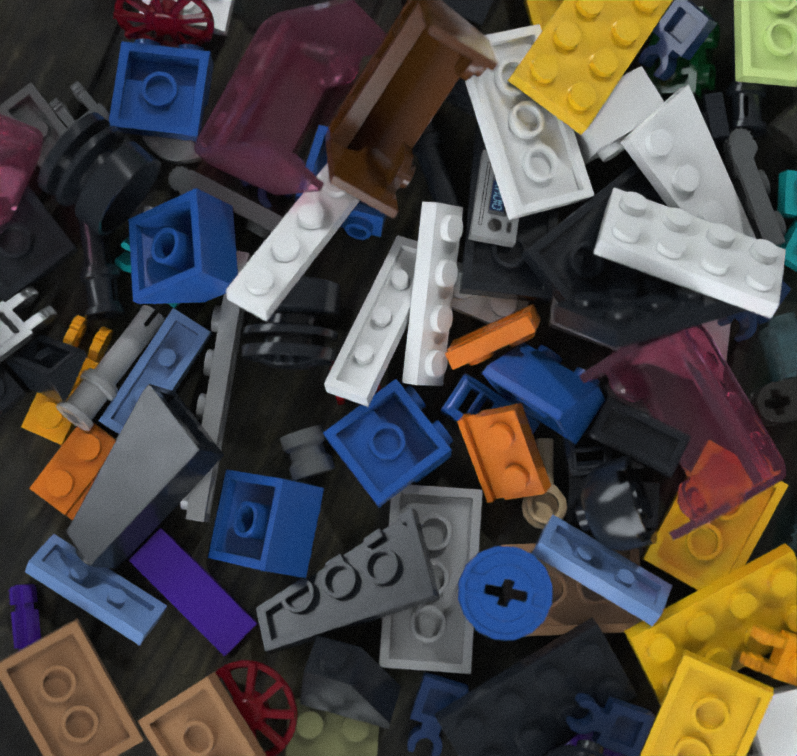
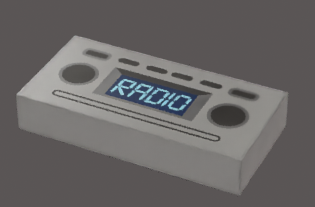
[468,150,519,248]

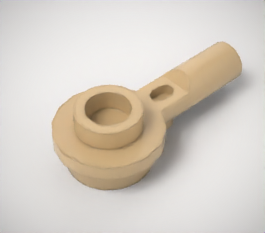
[522,438,567,529]

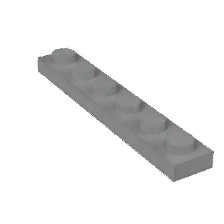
[181,251,252,523]

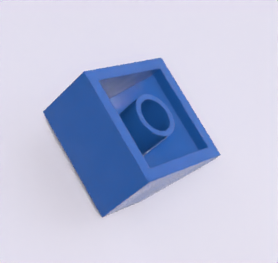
[128,188,238,304]
[482,343,606,444]
[208,469,324,578]

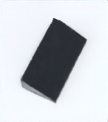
[6,334,87,403]

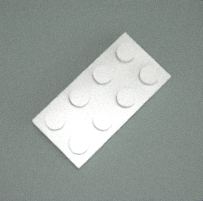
[465,24,595,220]
[593,187,786,318]

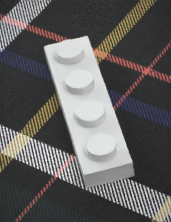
[226,163,360,321]
[402,201,463,386]
[324,235,418,406]

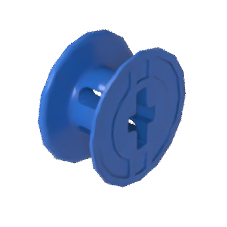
[458,546,552,640]

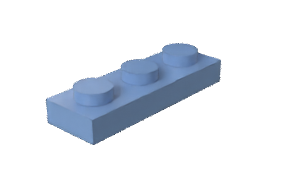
[99,308,213,434]
[531,515,672,626]
[25,534,167,645]

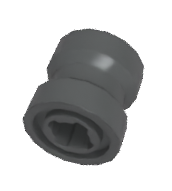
[280,425,336,482]

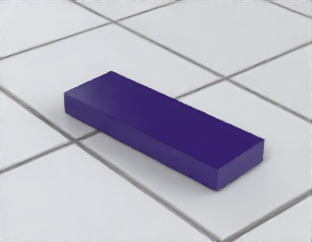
[129,528,258,656]

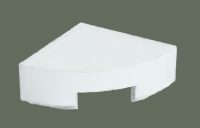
[142,135,202,164]

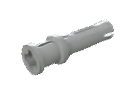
[56,305,165,431]

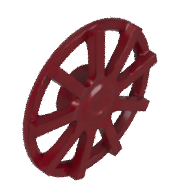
[113,0,215,48]
[215,660,298,756]

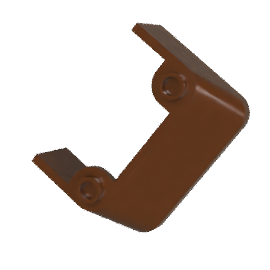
[325,0,498,219]

